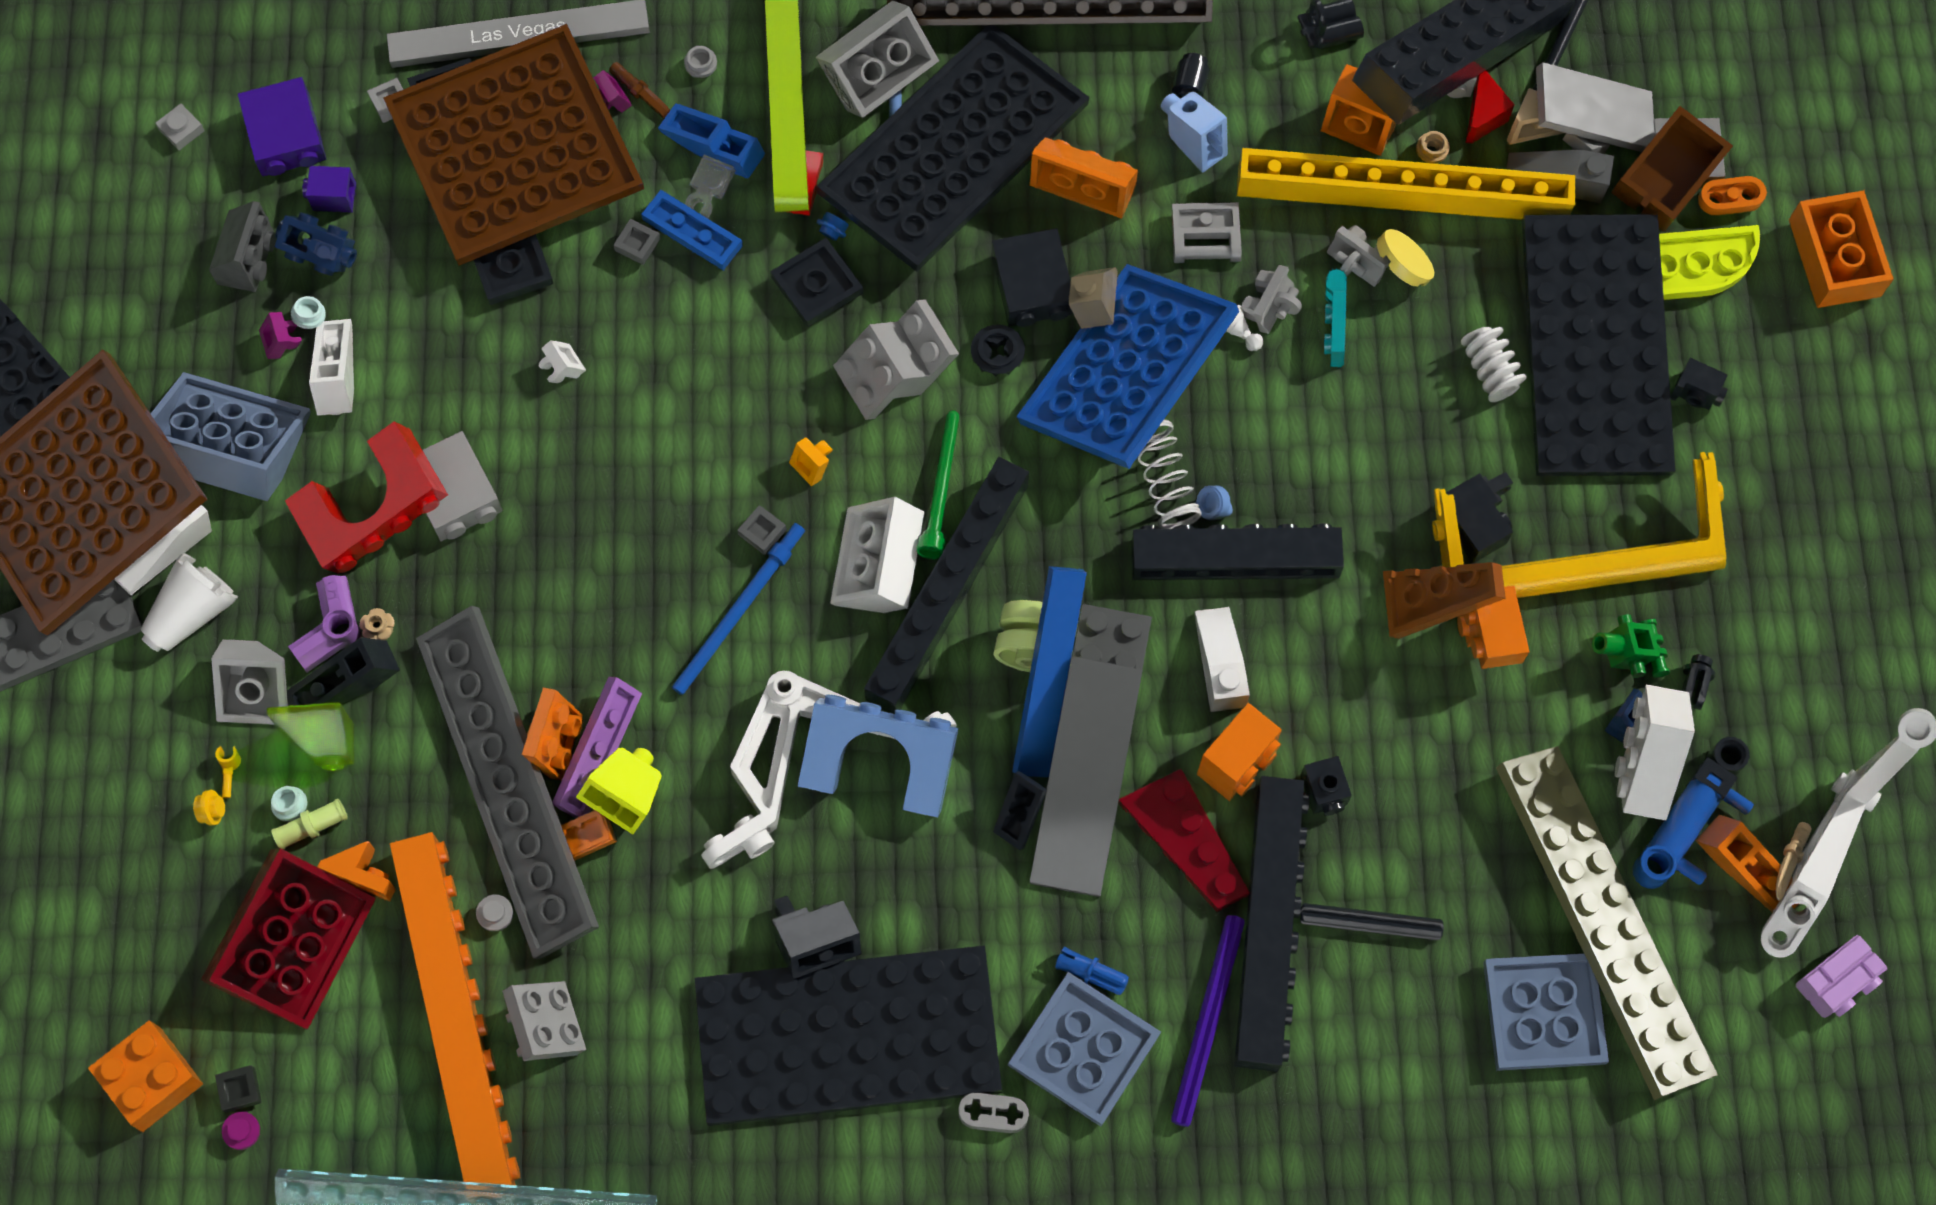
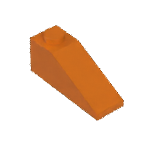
[1695,815,1798,913]

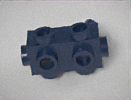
[274,212,357,276]

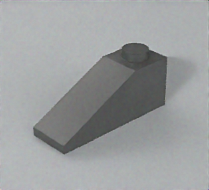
[1506,150,1614,204]

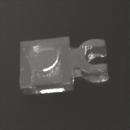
[685,155,736,218]

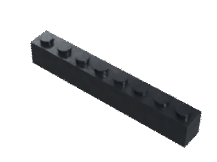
[864,456,1029,714]
[1234,776,1310,1072]

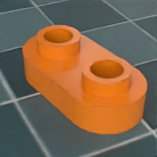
[1698,176,1767,216]

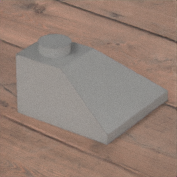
[211,639,289,725]

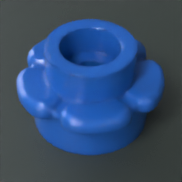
[817,212,849,241]

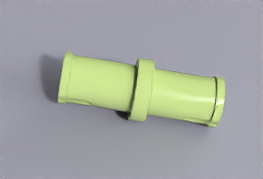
[271,799,348,849]

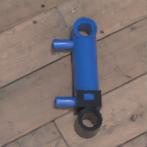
[1633,737,1754,889]

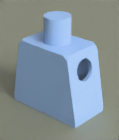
[1161,92,1228,173]

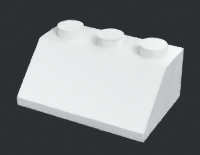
[830,497,924,613]

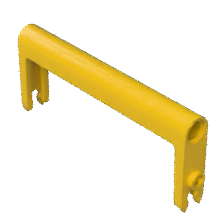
[1432,452,1726,598]

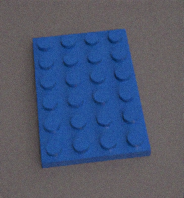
[1017,264,1239,469]

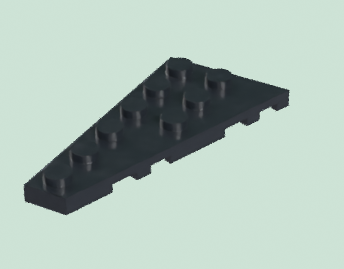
[0,299,70,437]

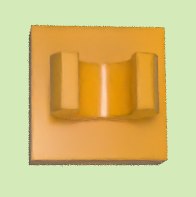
[789,437,833,486]

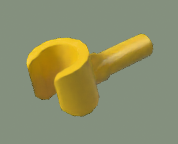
[215,746,241,798]

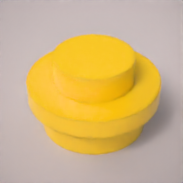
[193,790,225,826]

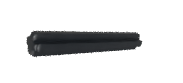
[1299,903,1444,940]

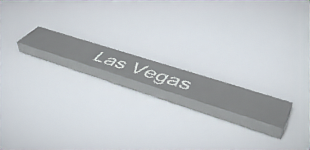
[387,0,650,68]

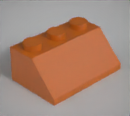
[1030,137,1138,218]

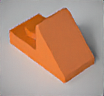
[317,841,396,902]

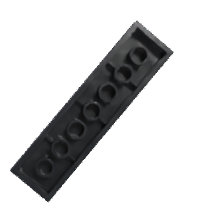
[1352,0,1575,125]

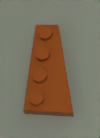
[1383,562,1506,639]

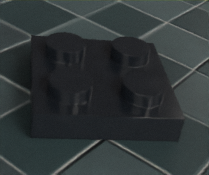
[770,238,863,327]

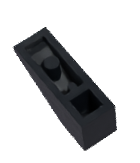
[287,637,400,723]

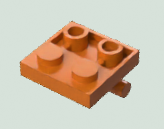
[522,688,583,781]

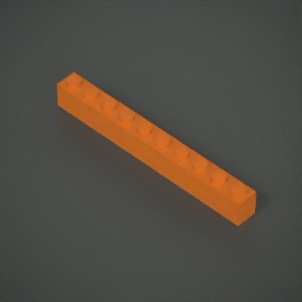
[390,832,520,1202]

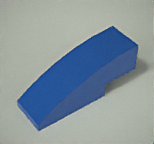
[658,103,765,179]

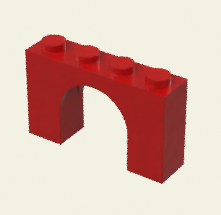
[285,421,448,574]

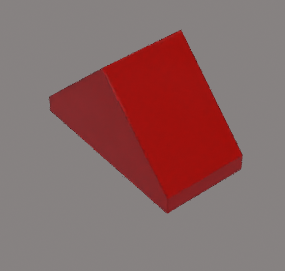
[1466,71,1515,144]

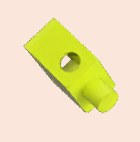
[575,748,662,834]

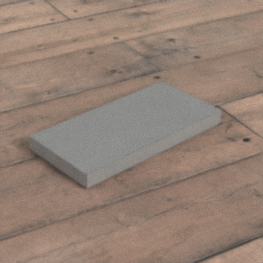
[1536,62,1655,152]

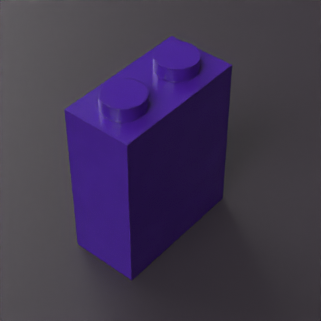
[238,77,327,177]

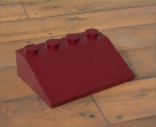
[201,848,376,1030]

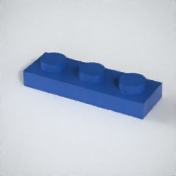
[641,190,743,271]

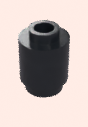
[1171,53,1210,99]

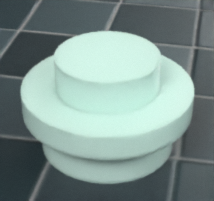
[291,296,325,329]
[271,786,307,821]

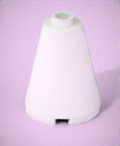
[141,553,238,652]

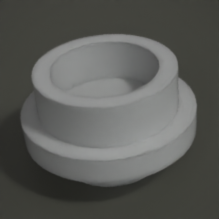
[684,46,717,78]
[476,895,513,931]

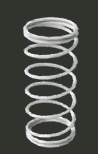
[1138,420,1201,529]

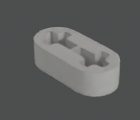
[959,1093,1029,1133]

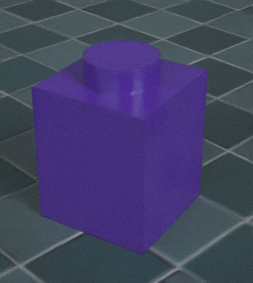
[302,166,356,213]

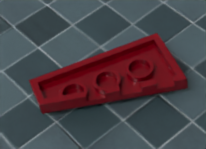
[1118,769,1249,912]

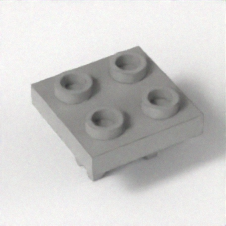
[502,981,586,1061]

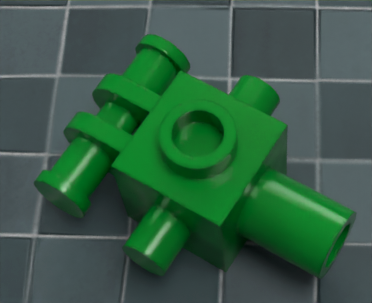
[1592,614,1670,678]

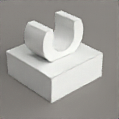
[539,340,586,383]

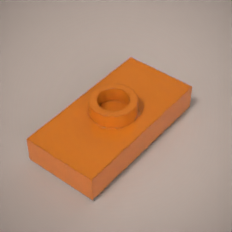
[561,810,617,861]

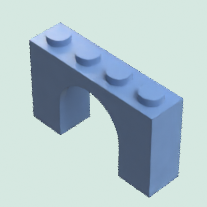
[798,694,959,818]

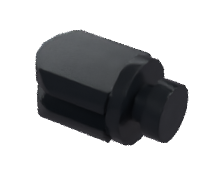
[1682,654,1716,710]

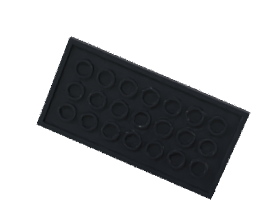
[817,25,1090,272]
[1522,215,1676,476]
[694,945,1002,1126]

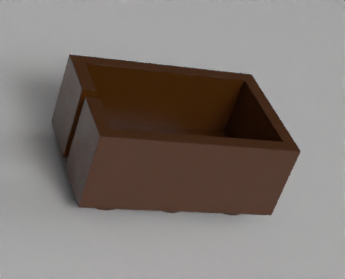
[1611,106,1733,232]

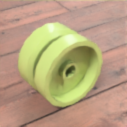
[993,600,1078,672]

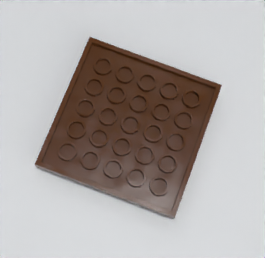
[383,24,644,266]
[0,349,208,636]

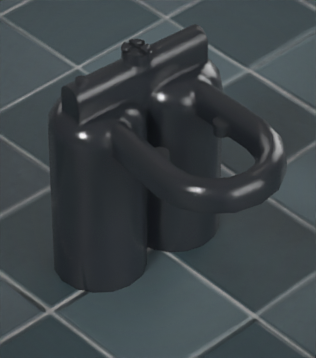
[1297,0,1364,49]

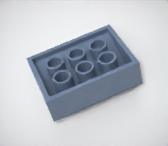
[151,372,310,501]

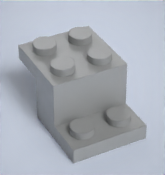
[833,300,959,420]

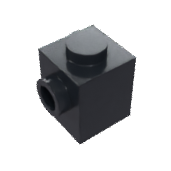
[1300,756,1352,816]

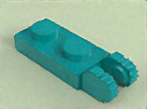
[1324,268,1347,367]

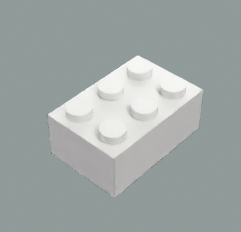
[1615,684,1695,820]

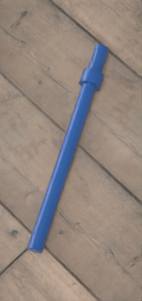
[672,523,805,695]

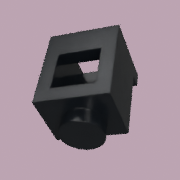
[1670,357,1728,410]

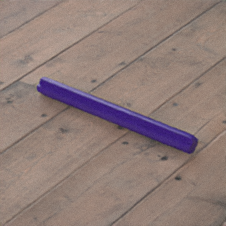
[1171,915,1245,1127]

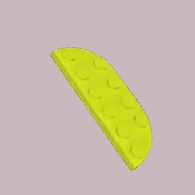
[1659,225,1760,300]

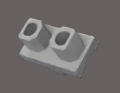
[1327,225,1390,287]
[1241,265,1302,334]

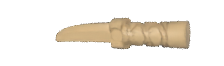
[1776,822,1812,901]

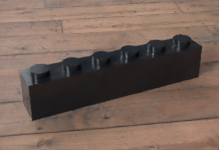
[1131,523,1344,580]

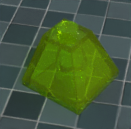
[267,702,354,770]

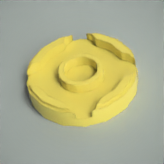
[1377,229,1435,287]

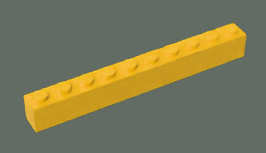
[1237,148,1575,220]

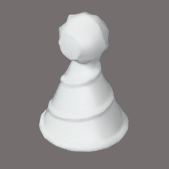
[1226,305,1263,351]

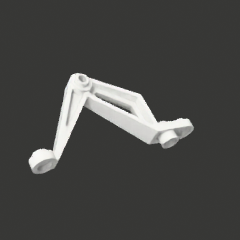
[701,671,957,869]
[1761,708,1936,958]

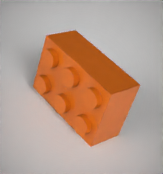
[1789,190,1894,308]

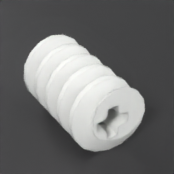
[1461,327,1526,402]

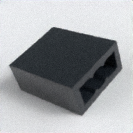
[991,228,1073,327]

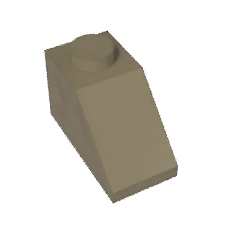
[1069,267,1118,329]

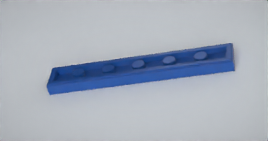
[1013,566,1087,777]

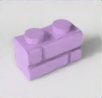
[1796,935,1887,1018]

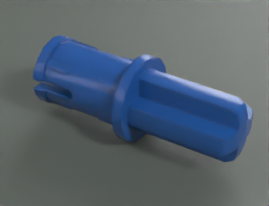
[1055,947,1129,995]

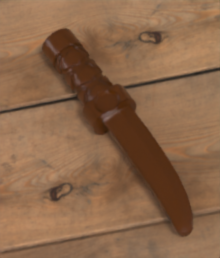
[609,62,670,119]

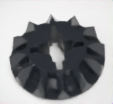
[971,325,1025,377]

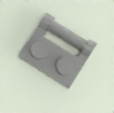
[1171,202,1242,263]

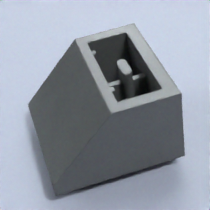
[209,201,276,292]

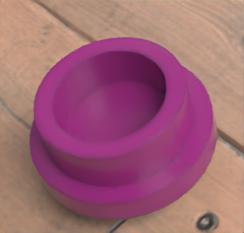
[222,1112,260,1150]

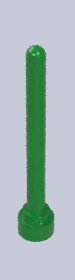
[917,410,960,559]

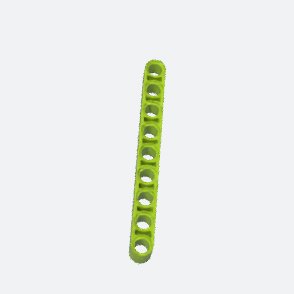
[765,0,809,212]

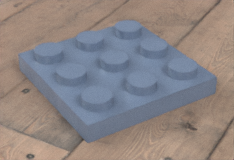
[1483,954,1609,1071]
[1008,972,1161,1127]

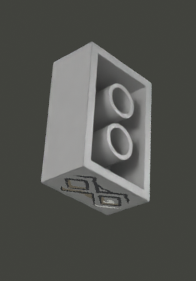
[816,1,939,118]

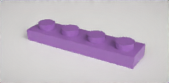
[552,677,642,819]

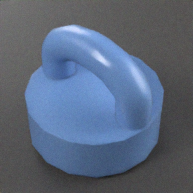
[1196,486,1233,520]

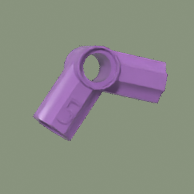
[288,575,361,673]

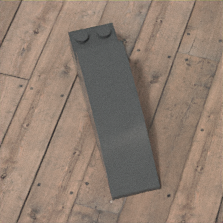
[1030,604,1152,897]

